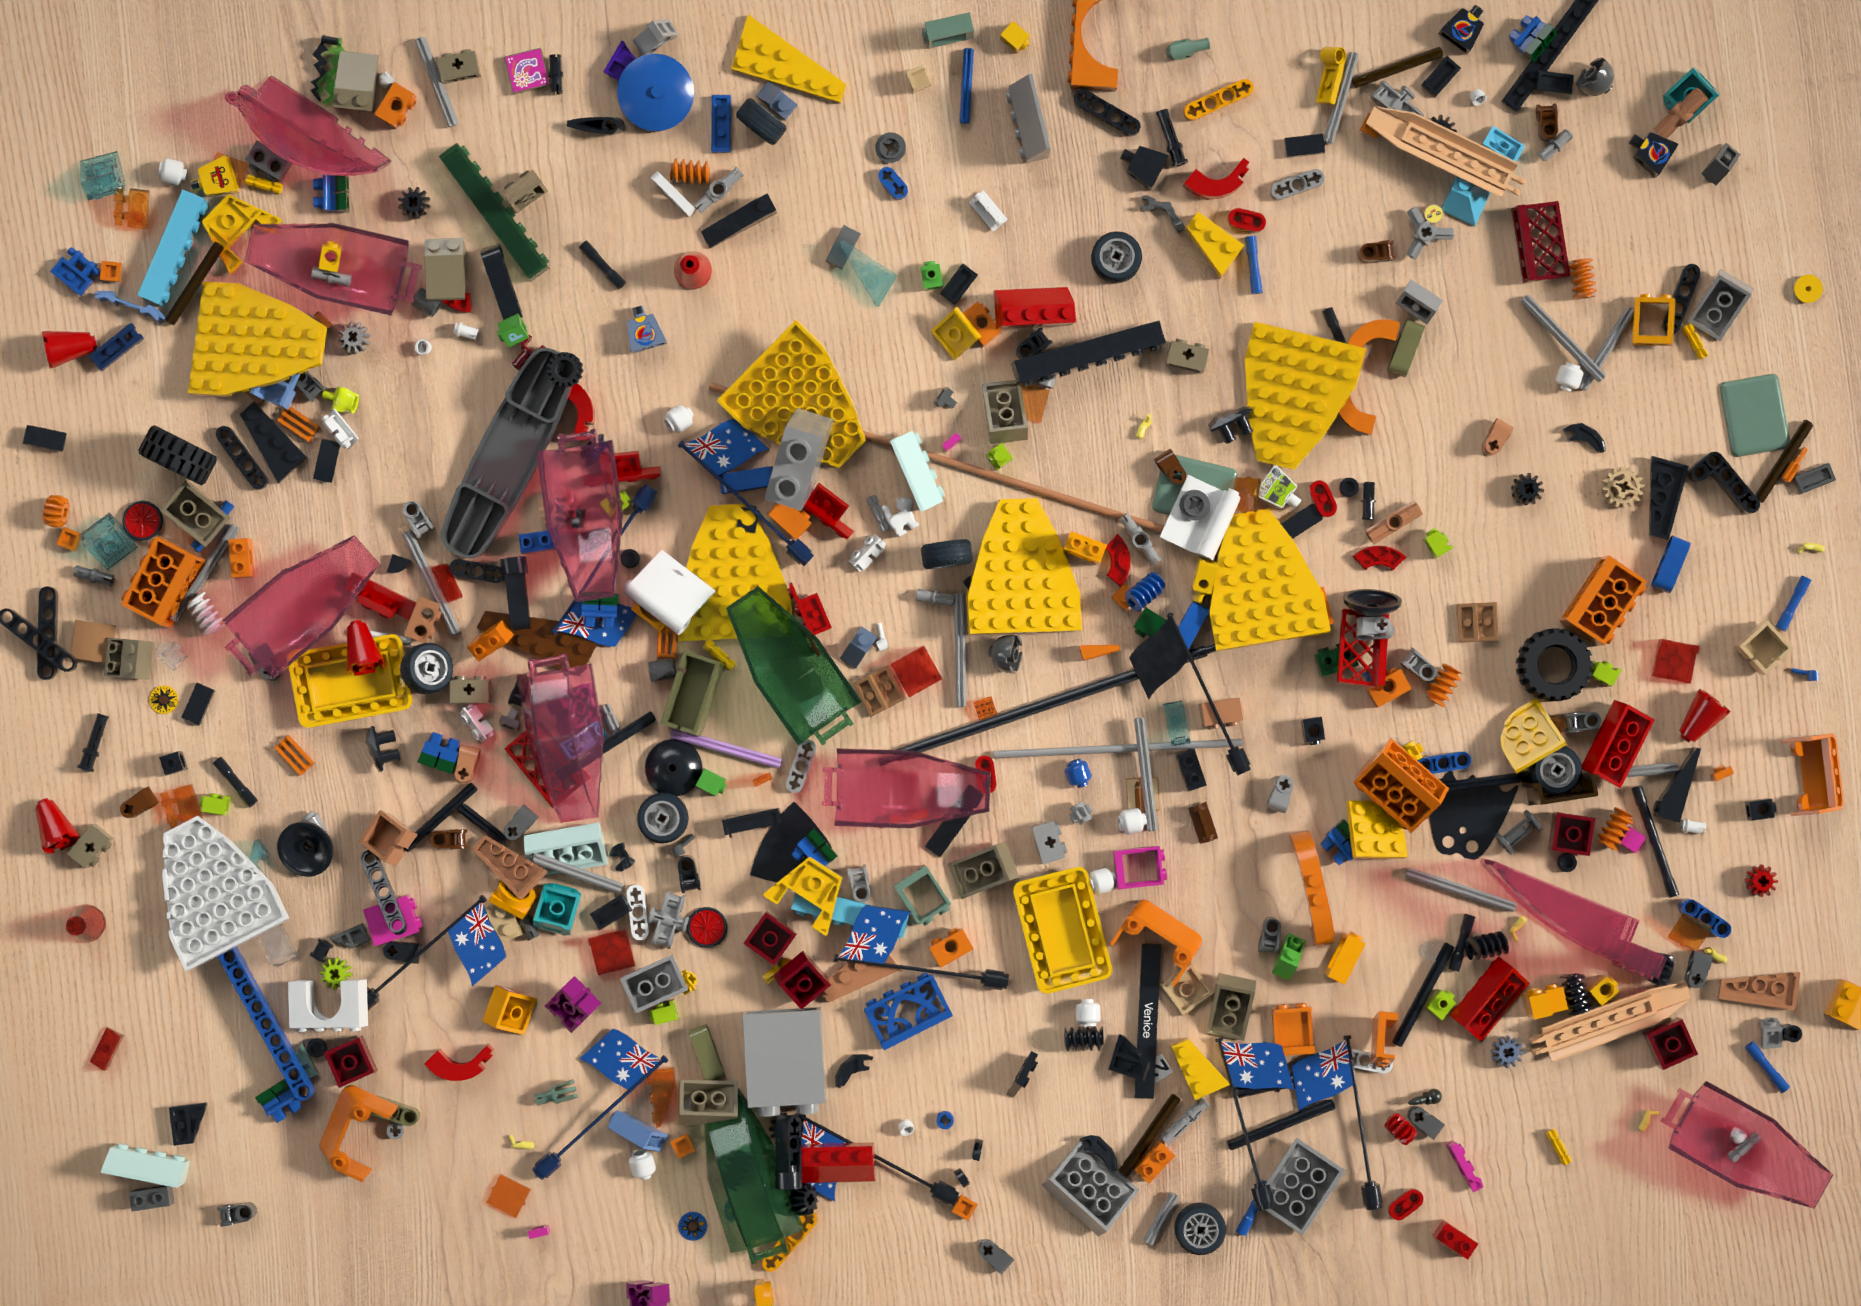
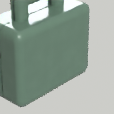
[1720,374,1790,457]
[1152,455,1238,515]

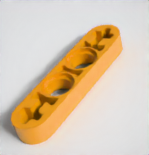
[1184,79,1254,121]
[762,1212,818,1272]

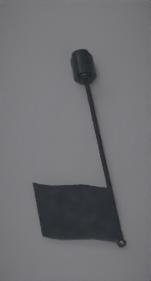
[1129,613,1251,776]

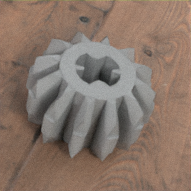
[338,321,371,354]

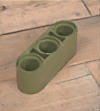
[1387,319,1425,378]
[688,1024,725,1081]
[371,1095,420,1126]

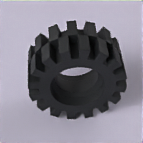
[547,352,584,387]

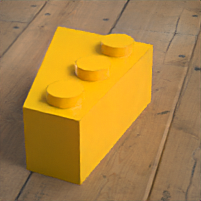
[1170,1037,1230,1100]

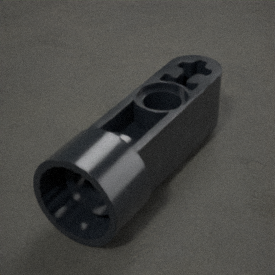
[500,556,531,631]
[775,1115,802,1189]

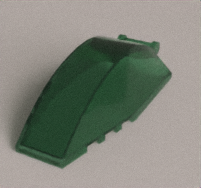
[726,586,862,746]
[704,1088,804,1264]

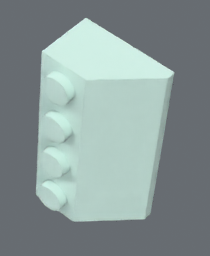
[890,430,945,512]
[524,822,608,876]
[101,1143,190,1188]

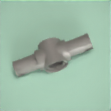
[694,167,744,214]
[1118,512,1161,566]

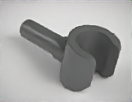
[673,834,695,857]

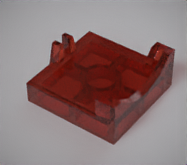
[1651,639,1700,684]
[891,646,942,697]
[588,928,636,975]

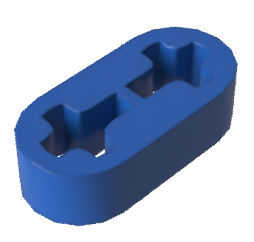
[878,167,908,200]

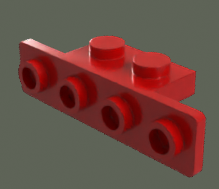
[584,450,661,487]
[804,483,854,540]
[345,572,416,620]
[787,582,832,655]

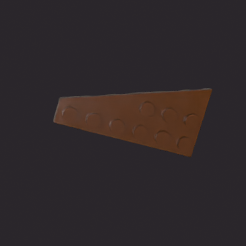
[477,611,598,679]

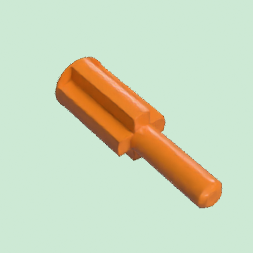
[1780,447,1808,483]

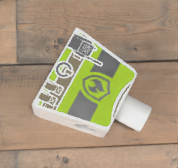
[1253,465,1301,509]

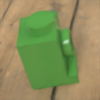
[920,261,943,291]

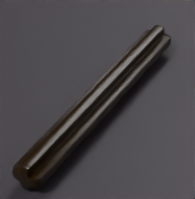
[1352,47,1443,88]
[165,242,224,325]
[1755,419,1813,503]
[1119,1094,1181,1177]

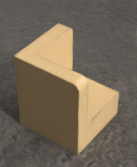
[906,65,931,93]

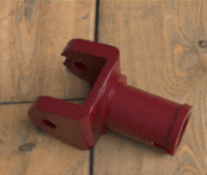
[511,335,546,371]

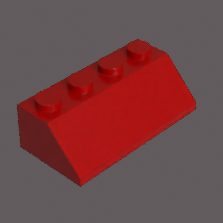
[993,287,1076,329]
[1582,700,1655,788]
[1450,956,1530,1042]
[801,1142,876,1183]

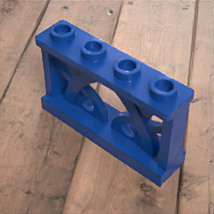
[863,972,953,1050]

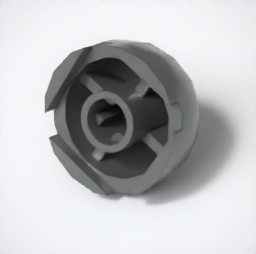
[1576,57,1614,96]
[989,635,1022,674]

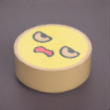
[1423,204,1443,224]

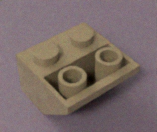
[104,637,153,680]

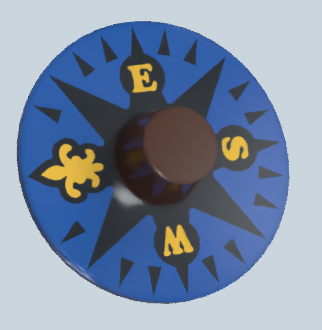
[678,1212,707,1241]

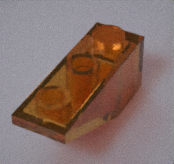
[647,1066,676,1128]

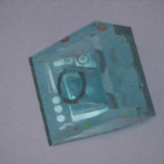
[80,151,125,201]
[79,512,138,570]

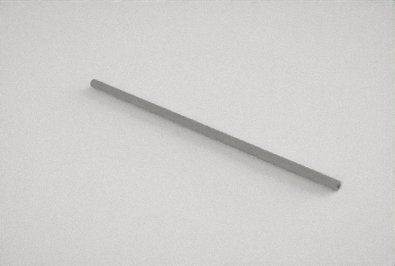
[993,739,1243,759]

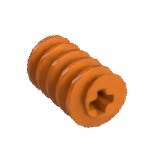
[670,158,710,186]
[1569,258,1597,300]
[1426,664,1462,707]
[1596,807,1634,851]

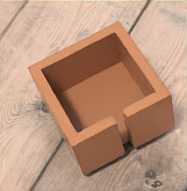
[1199,698,1243,730]
[358,810,417,866]

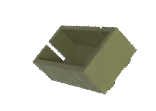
[660,650,725,736]

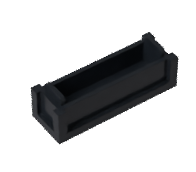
[722,808,783,838]

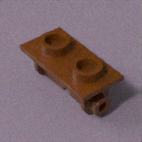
[1188,802,1218,844]

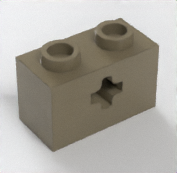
[437,49,481,84]
[1166,339,1209,373]
[450,676,491,703]
[67,824,113,868]

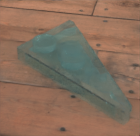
[839,239,898,307]

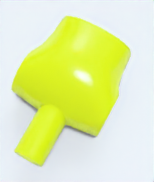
[322,386,359,413]

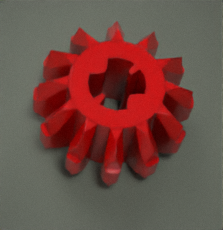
[1744,864,1778,897]
[1384,1113,1417,1145]

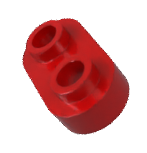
[1228,208,1266,233]
[1309,480,1337,517]
[975,755,997,794]
[1388,1188,1424,1220]

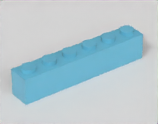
[138,189,208,306]
[791,893,909,940]

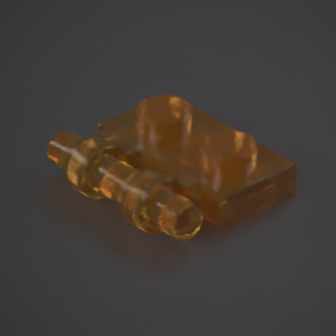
[113,187,150,229]
[160,784,203,829]

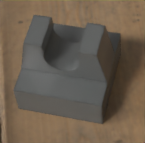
[934,387,957,409]
[499,708,520,732]

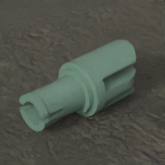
[1166,37,1210,60]
[534,1079,578,1106]

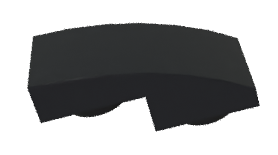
[22,425,67,452]
[313,439,340,483]

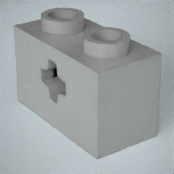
[1031,821,1067,865]

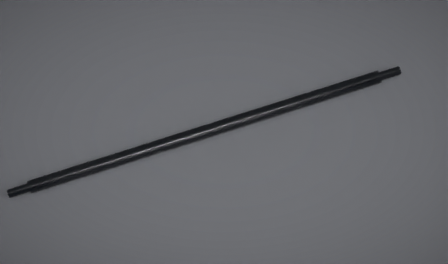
[878,644,1216,764]

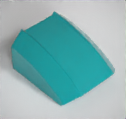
[1663,67,1720,123]
[533,883,581,936]

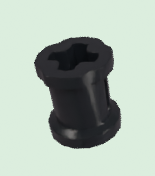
[310,938,334,963]
[1782,1024,1802,1042]

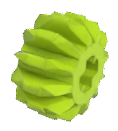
[319,957,353,990]

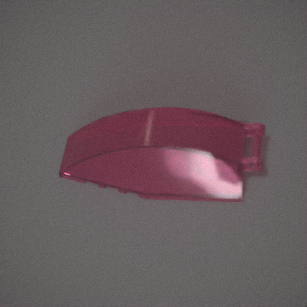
[225,76,392,176]
[244,223,422,316]
[537,429,623,602]
[222,535,380,679]
[516,653,605,823]
[822,748,991,828]
[1660,1081,1833,1209]

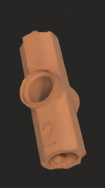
[1654,87,1708,138]
[1365,500,1423,545]

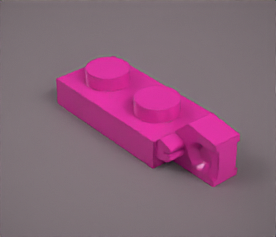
[1446,1141,1484,1192]

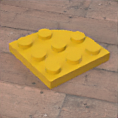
[1501,698,1567,774]
[1346,800,1408,859]

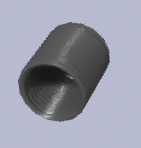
[411,288,442,318]
[648,658,676,682]

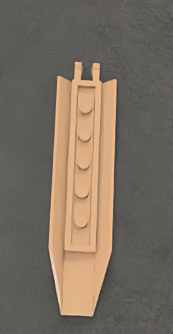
[1366,106,1526,197]
[1528,981,1691,1062]

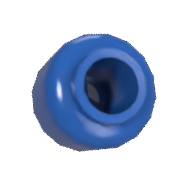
[1064,758,1092,788]

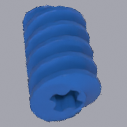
[1125,572,1165,612]

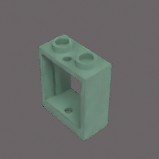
[922,12,974,48]
[894,865,951,926]

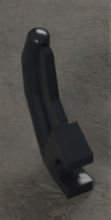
[1563,423,1606,453]
[835,1054,873,1088]
[1080,1135,1117,1171]

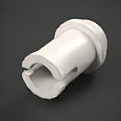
[453,322,479,341]
[1680,818,1706,835]

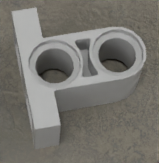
[633,19,679,56]

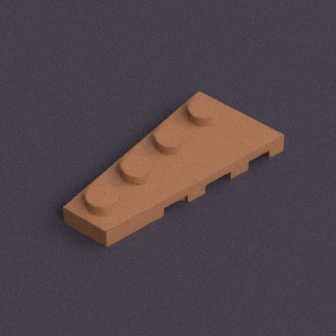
[472,835,548,900]
[821,955,901,1003]
[1717,972,1800,1010]

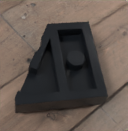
[1108,1034,1151,1081]
[1007,1051,1038,1097]
[169,1102,208,1146]

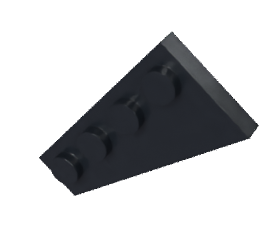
[240,401,307,484]
[1649,456,1689,540]

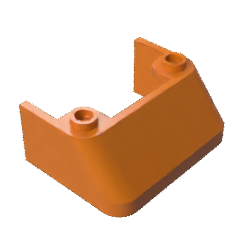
[1782,733,1844,816]
[1110,900,1202,987]
[319,1085,398,1183]

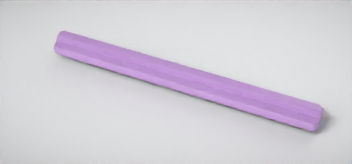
[670,728,782,768]

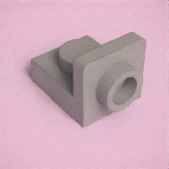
[1759,1017,1783,1049]

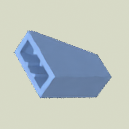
[608,1110,669,1152]

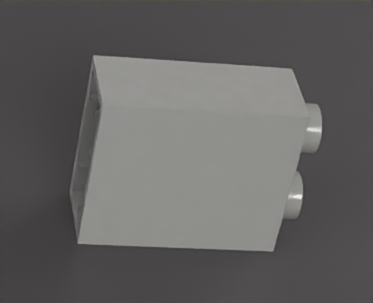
[764,408,834,511]
[743,1007,826,1117]

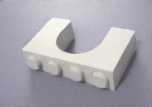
[288,979,368,1032]

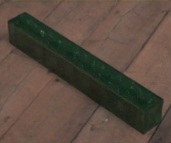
[439,143,550,282]

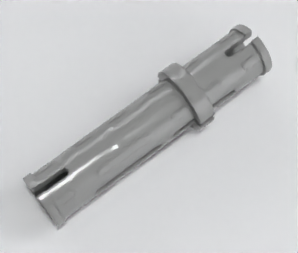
[1160,1097,1210,1146]

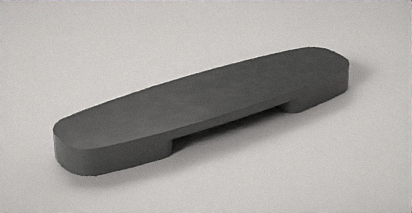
[441,348,572,558]

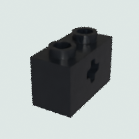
[1175,749,1207,792]

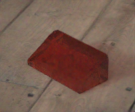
[432,563,463,603]
[90,1027,124,1071]

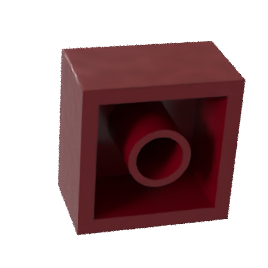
[1548,812,1596,856]
[743,911,798,966]
[774,951,831,1010]
[1643,1017,1698,1070]
[324,1035,378,1088]

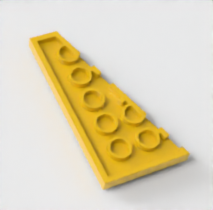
[731,14,846,103]

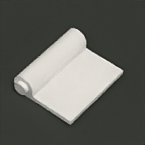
[1160,475,1241,561]
[624,550,715,635]

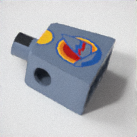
[627,306,667,354]

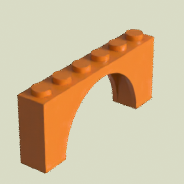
[1067,0,1118,91]

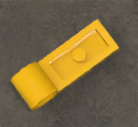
[1315,46,1346,105]

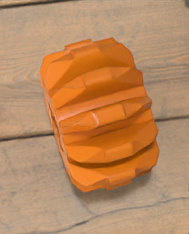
[42,495,70,528]

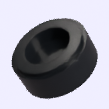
[1339,478,1359,497]
[620,549,640,568]
[1557,853,1577,872]
[307,1038,327,1058]
[954,1168,970,1188]

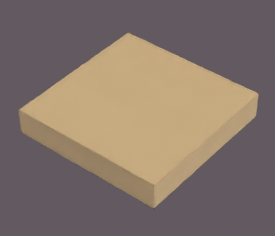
[1160,962,1214,1016]

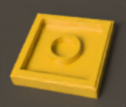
[930,307,982,360]

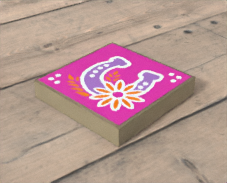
[504,48,551,95]

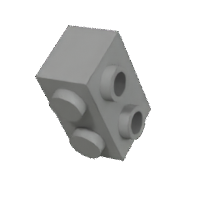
[1395,280,1443,324]

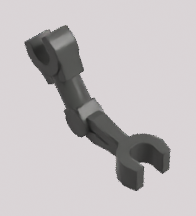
[1140,195,1185,233]

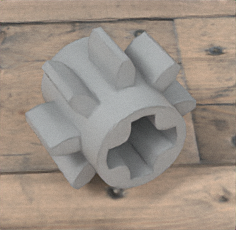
[1069,801,1093,825]

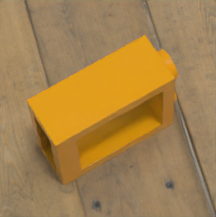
[1633,294,1676,346]
[1063,531,1107,565]
[1323,931,1366,985]

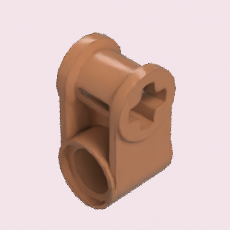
[1482,418,1514,456]
[455,745,481,783]

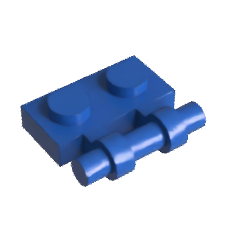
[50,247,101,296]

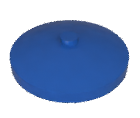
[617,54,694,132]

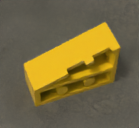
[1185,212,1244,279]

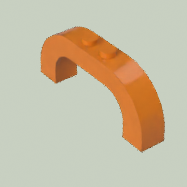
[1339,319,1400,435]
[1289,830,1335,947]

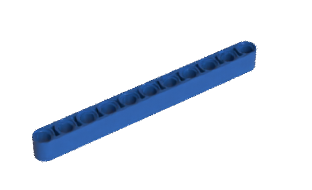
[217,946,315,1101]

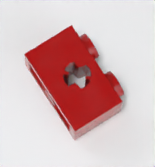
[1433,1219,1478,1260]

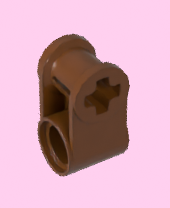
[1535,103,1558,142]
[1357,240,1396,263]
[1154,449,1186,484]
[120,786,159,818]
[430,829,468,849]

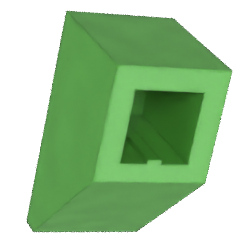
[1272,933,1306,981]

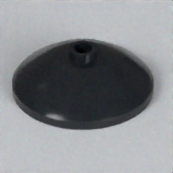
[1343,589,1402,617]
[645,739,702,796]
[277,821,334,877]

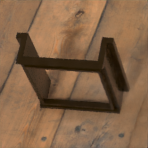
[1521,773,1600,806]

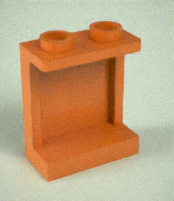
[1272,1003,1315,1056]
[1370,1011,1398,1068]

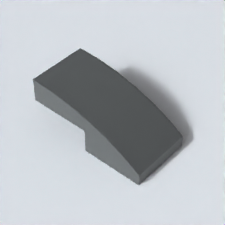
[825,225,861,270]

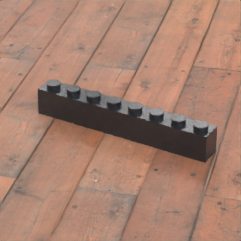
[1011,321,1166,387]

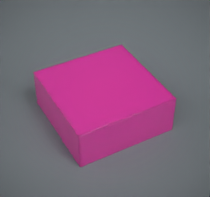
[942,433,961,452]
[1620,827,1646,853]
[528,1225,550,1239]

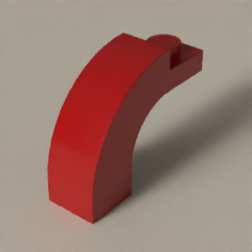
[1183,158,1250,199]
[568,383,595,442]
[424,1044,494,1081]

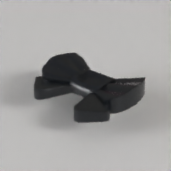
[609,842,635,872]

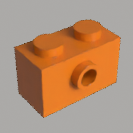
[767,503,812,540]

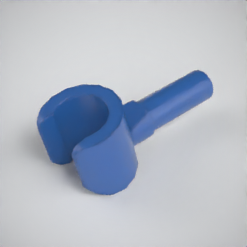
[1791,668,1819,681]

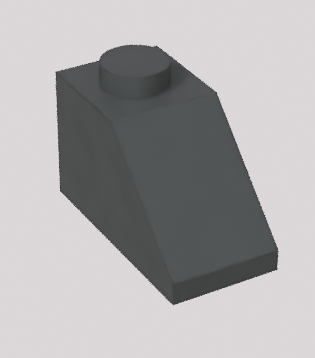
[1701,143,1741,186]

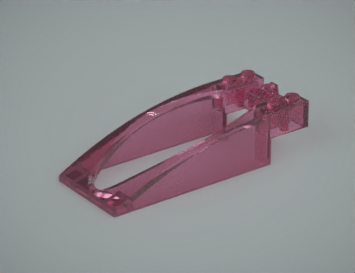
[1480,858,1667,980]

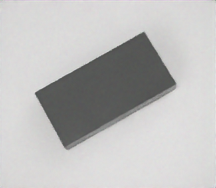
[1793,463,1836,495]

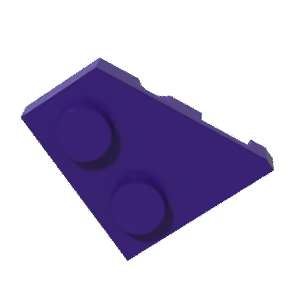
[603,40,636,81]

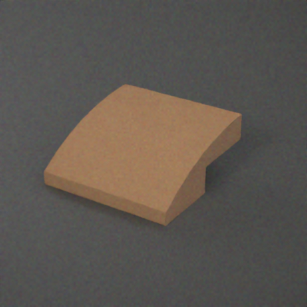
[1457,602,1499,642]
[70,620,116,663]
[853,665,907,717]

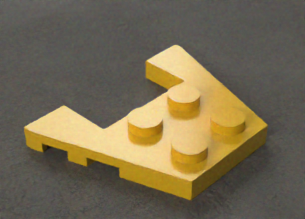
[202,194,283,275]
[763,857,842,936]

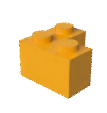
[1522,983,1568,1020]

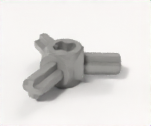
[1407,207,1454,260]

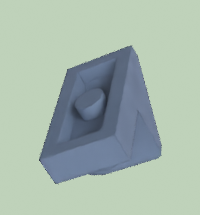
[756,81,798,120]
[840,626,877,669]

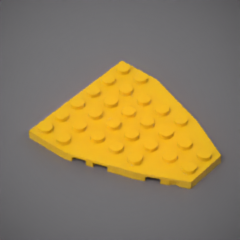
[188,281,327,397]
[716,319,866,468]
[1245,321,1366,470]
[966,498,1082,635]
[678,504,793,641]
[1209,508,1331,652]

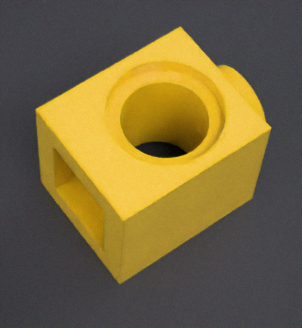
[1000,21,1030,53]
[319,241,342,272]
[1587,975,1619,1006]

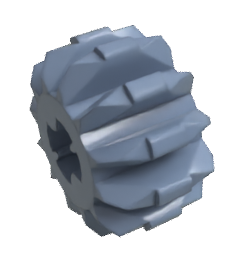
[1490,1035,1524,1069]

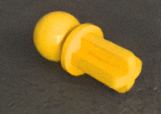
[762,958,792,984]

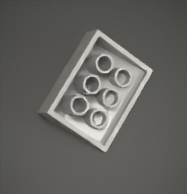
[1006,73,1051,163]
[1254,1138,1347,1235]
[1042,1141,1139,1237]

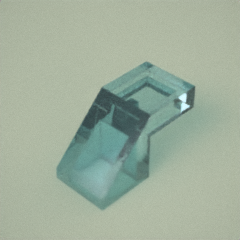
[1163,701,1190,747]
[249,839,270,874]

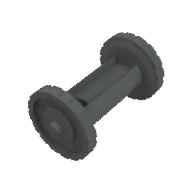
[1495,810,1543,855]

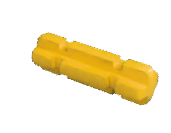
[245,175,283,194]
[1682,324,1709,360]
[703,640,736,671]
[1546,1129,1572,1165]

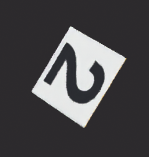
[1155,1054,1173,1084]

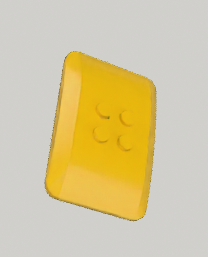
[288,634,413,728]
[1013,867,1112,994]

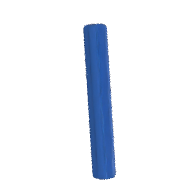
[959,48,974,124]

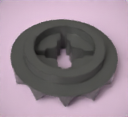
[875,132,906,163]
[1179,490,1210,521]

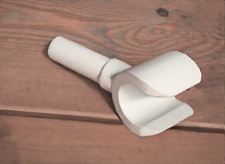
[876,623,888,651]

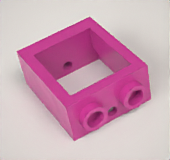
[1113,846,1167,890]

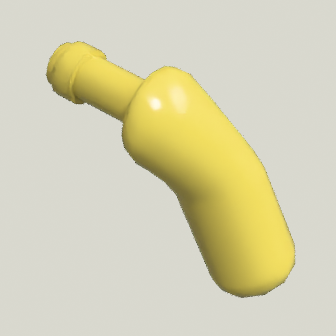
[1136,414,1152,439]
[1797,543,1825,554]
[1509,916,1527,942]
[1704,947,1727,963]
[1638,1110,1659,1132]
[509,1135,534,1149]

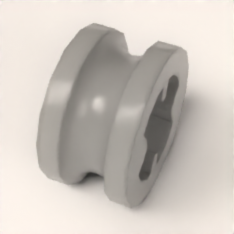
[386,1122,404,1139]

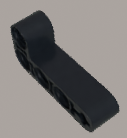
[480,244,523,320]
[1687,452,1760,514]

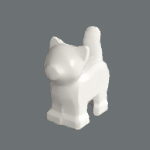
[882,497,919,537]

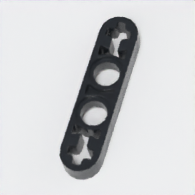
[1074,89,1141,136]
[1661,264,1701,335]
[216,426,268,490]

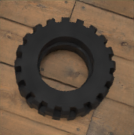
[138,425,217,486]
[1516,628,1593,702]

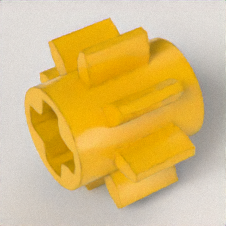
[1402,740,1424,761]
[681,969,697,995]

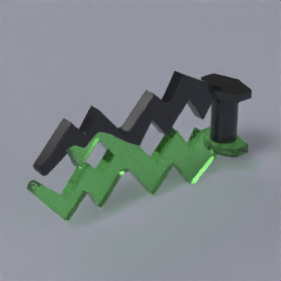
[310,34,345,104]

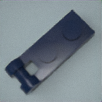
[89,323,144,371]

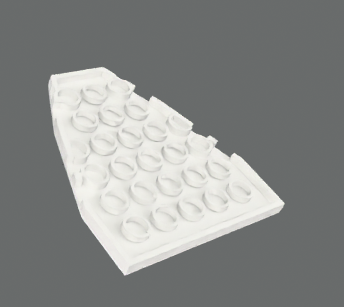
[162,816,290,972]

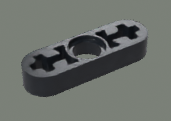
[449,559,505,583]

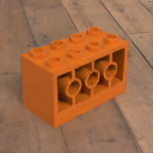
[121,536,206,628]
[1559,555,1647,646]
[1353,738,1449,833]

